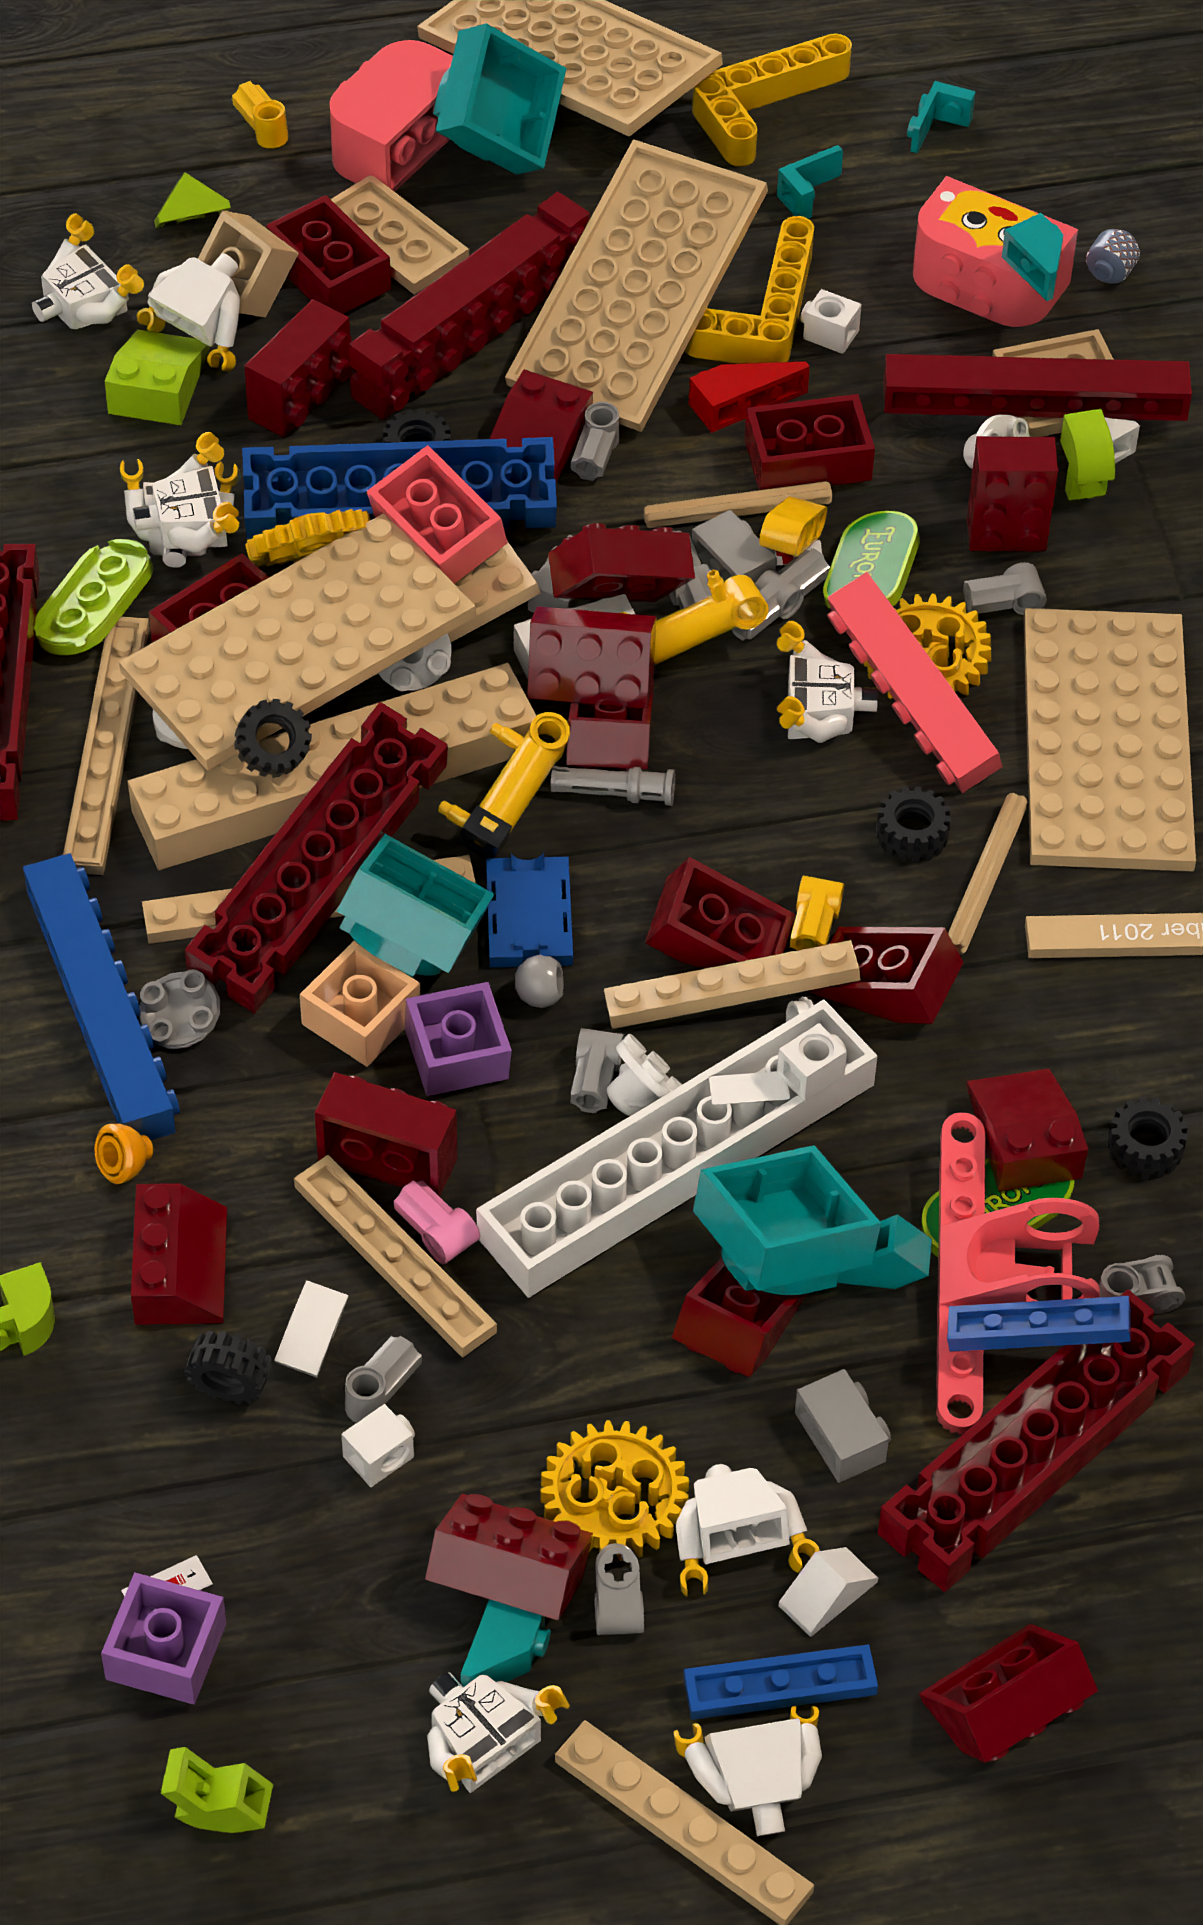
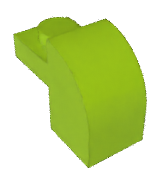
[1060,409,1115,501]
[0,1262,55,1356]
[161,1747,273,1833]

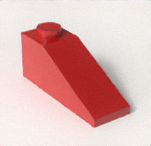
[688,361,810,433]

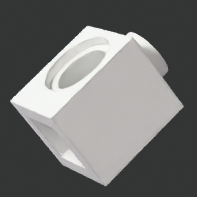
[801,289,861,354]
[777,1023,847,1102]
[341,1404,415,1487]

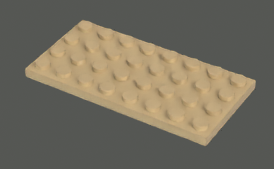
[417,0,723,136]
[505,139,768,432]
[119,513,477,771]
[1023,608,1196,871]

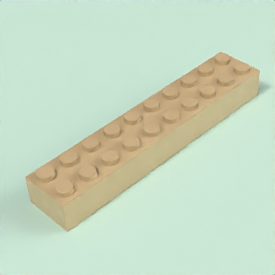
[128,663,539,871]

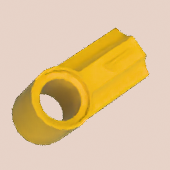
[232,81,288,148]
[790,875,844,951]

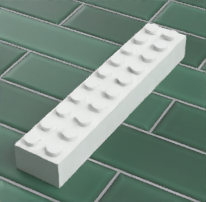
[476,1000,877,1298]

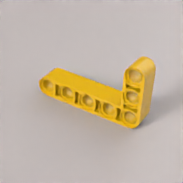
[692,34,852,167]
[684,216,814,364]

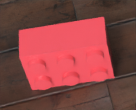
[367,445,507,584]

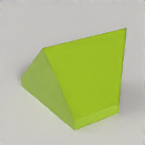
[154,173,231,228]

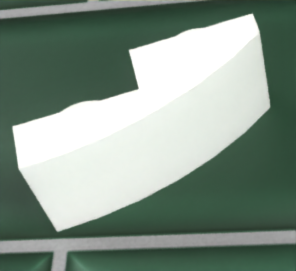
[274,1280,348,1377]

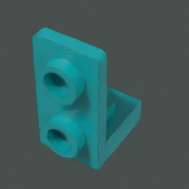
[907,81,976,153]
[777,145,843,219]

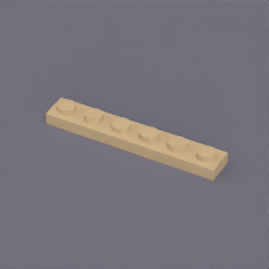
[604,940,860,1029]
[294,1155,497,1358]
[555,1720,814,1925]

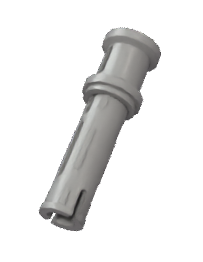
[551,766,675,806]

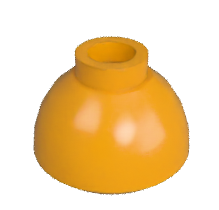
[95,1124,153,1184]

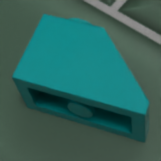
[1002,213,1064,301]
[837,1214,932,1289]
[460,1599,551,1687]

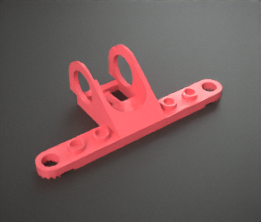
[936,1113,1100,1434]

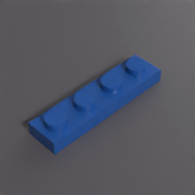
[947,1296,1131,1352]
[683,1644,878,1720]

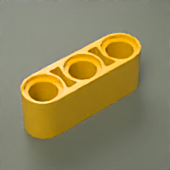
[759,496,827,557]

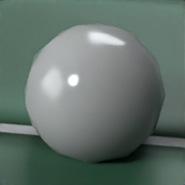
[515,955,564,1008]

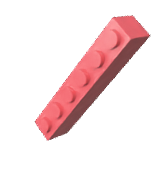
[827,572,1003,793]

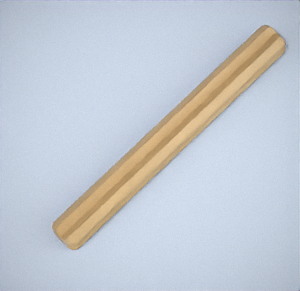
[644,481,832,529]
[948,793,1027,955]

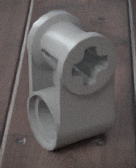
[1099,1255,1185,1314]
[595,1543,644,1635]

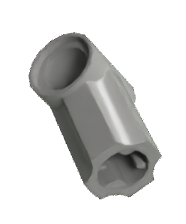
[571,401,619,481]
[963,563,1047,615]
[571,1028,624,1113]
[345,1336,422,1423]

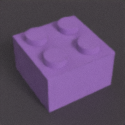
[404,982,512,1096]
[101,1572,227,1705]

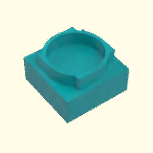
[433,23,567,174]
[336,834,494,977]
[693,1145,881,1295]

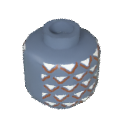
[1086,229,1140,284]

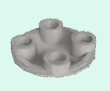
[139,969,220,1049]

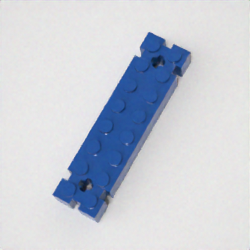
[242,437,557,538]

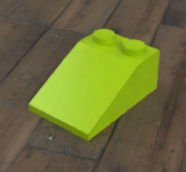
[105,330,210,425]

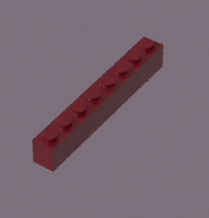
[883,354,1192,421]

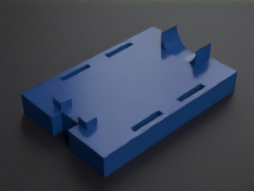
[486,852,573,967]

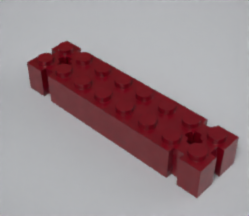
[349,191,590,420]
[0,544,40,820]
[185,702,448,1014]
[878,1289,1195,1593]

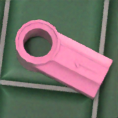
[394,1180,480,1265]

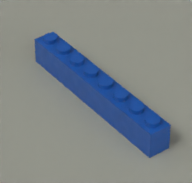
[23,853,180,1140]

